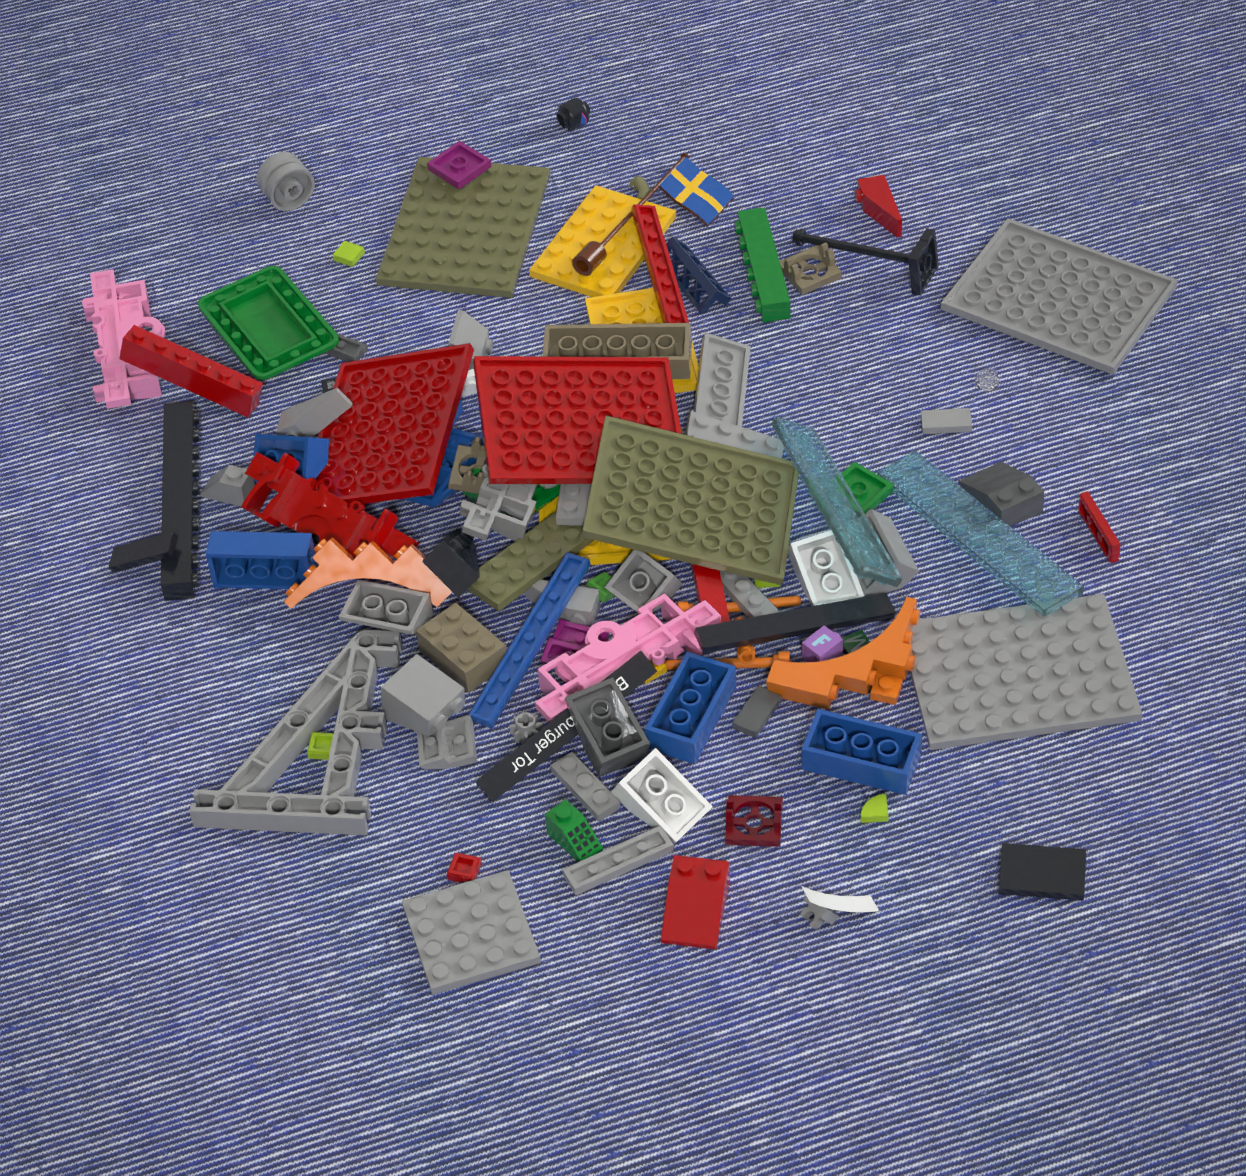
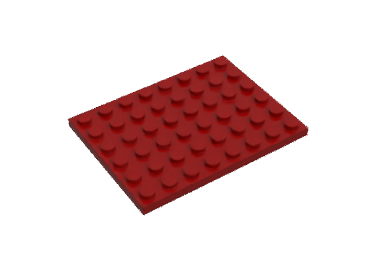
[314,343,474,504]
[473,356,682,484]

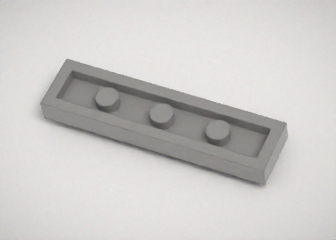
[720,571,780,618]
[562,825,674,896]

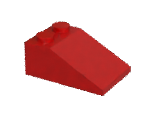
[661,855,730,950]

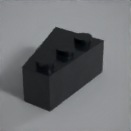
[422,528,480,598]

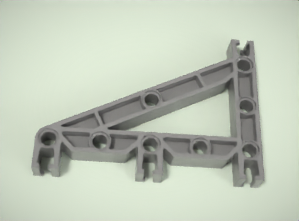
[189,630,403,835]

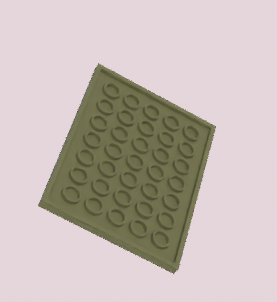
[376,157,551,298]
[581,416,801,585]

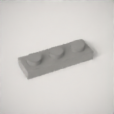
[550,752,621,822]

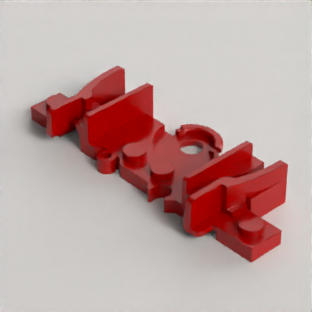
[241,452,419,581]

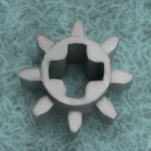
[509,711,543,744]

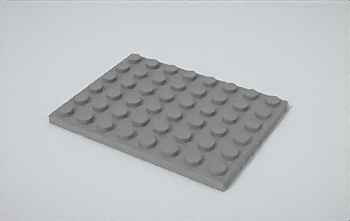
[941,218,1178,375]
[910,594,1142,750]

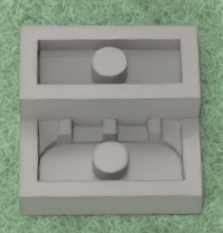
[417,715,477,769]

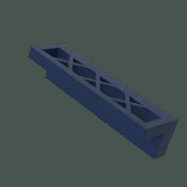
[666,237,732,314]

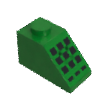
[545,799,603,862]

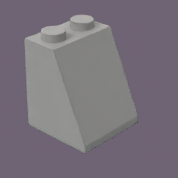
[381,654,465,736]

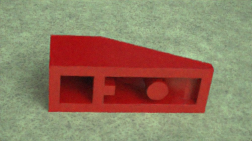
[854,175,902,238]

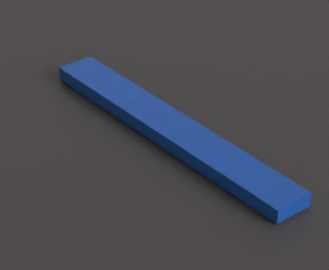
[468,552,591,729]

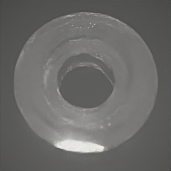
[975,368,1000,391]

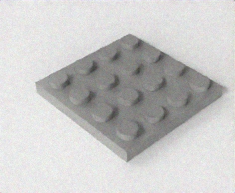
[402,870,541,995]

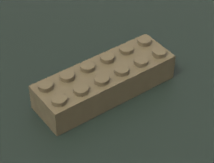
[542,323,692,379]

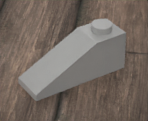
[276,388,352,437]
[525,580,601,627]

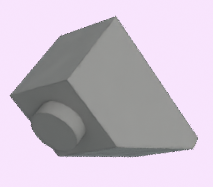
[200,465,255,507]

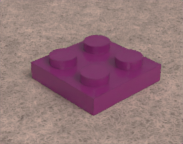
[427,141,492,189]

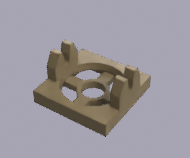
[780,243,842,295]
[448,437,486,494]

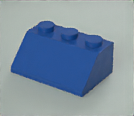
[254,433,329,483]

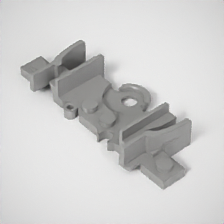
[459,464,558,541]

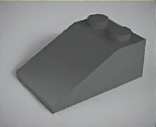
[959,462,1044,532]
[565,677,650,777]

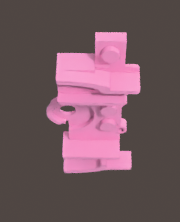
[82,269,165,409]
[535,593,721,722]

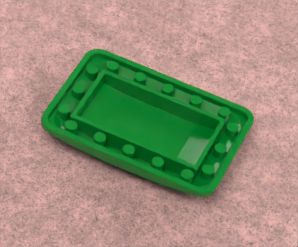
[198,266,339,380]

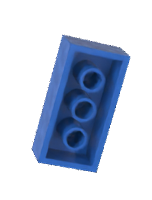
[206,531,318,589]
[644,652,737,764]
[801,709,922,795]

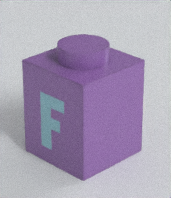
[802,626,843,662]

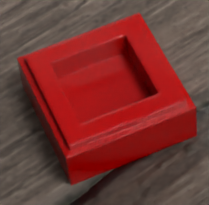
[446,852,482,883]

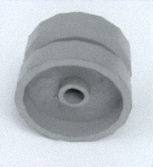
[256,152,315,211]

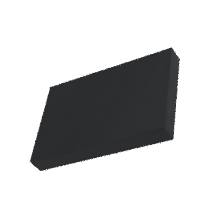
[999,843,1086,901]

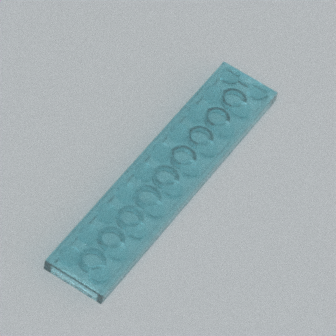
[771,416,903,587]
[877,451,1084,617]

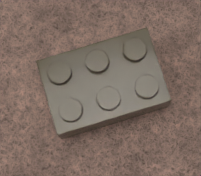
[416,603,507,693]

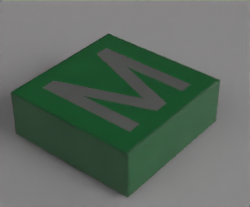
[842,630,870,655]

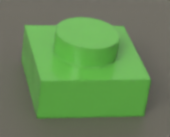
[586,572,616,603]

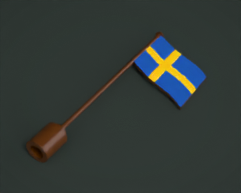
[572,153,734,276]

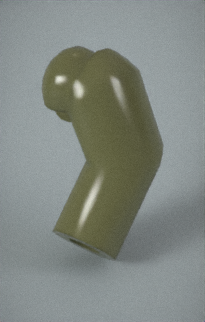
[629,176,651,200]

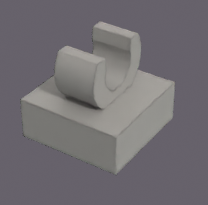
[800,896,840,929]

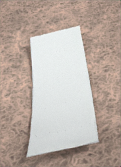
[801,886,879,912]

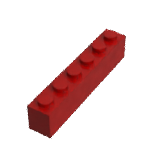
[119,325,263,417]

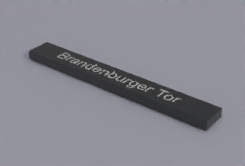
[475,651,657,803]

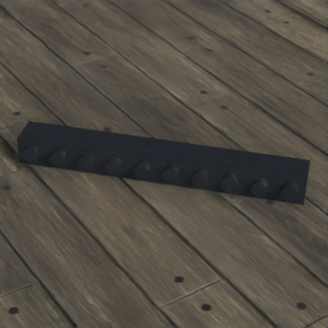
[160,401,201,601]

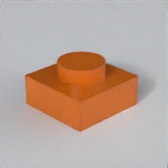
[870,673,903,705]

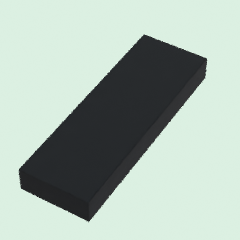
[108,531,178,572]

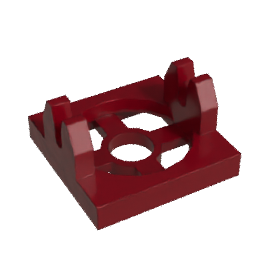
[725,795,783,847]

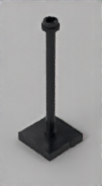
[792,228,939,296]

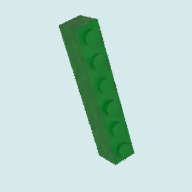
[734,207,791,322]

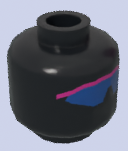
[556,98,591,131]

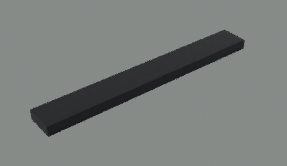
[694,593,896,654]

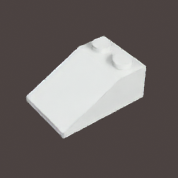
[788,528,865,606]
[611,748,713,843]

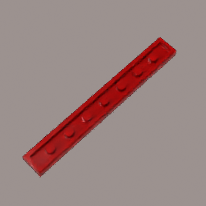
[631,204,692,333]

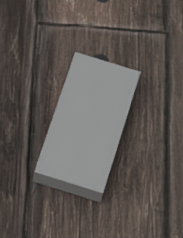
[921,408,972,434]

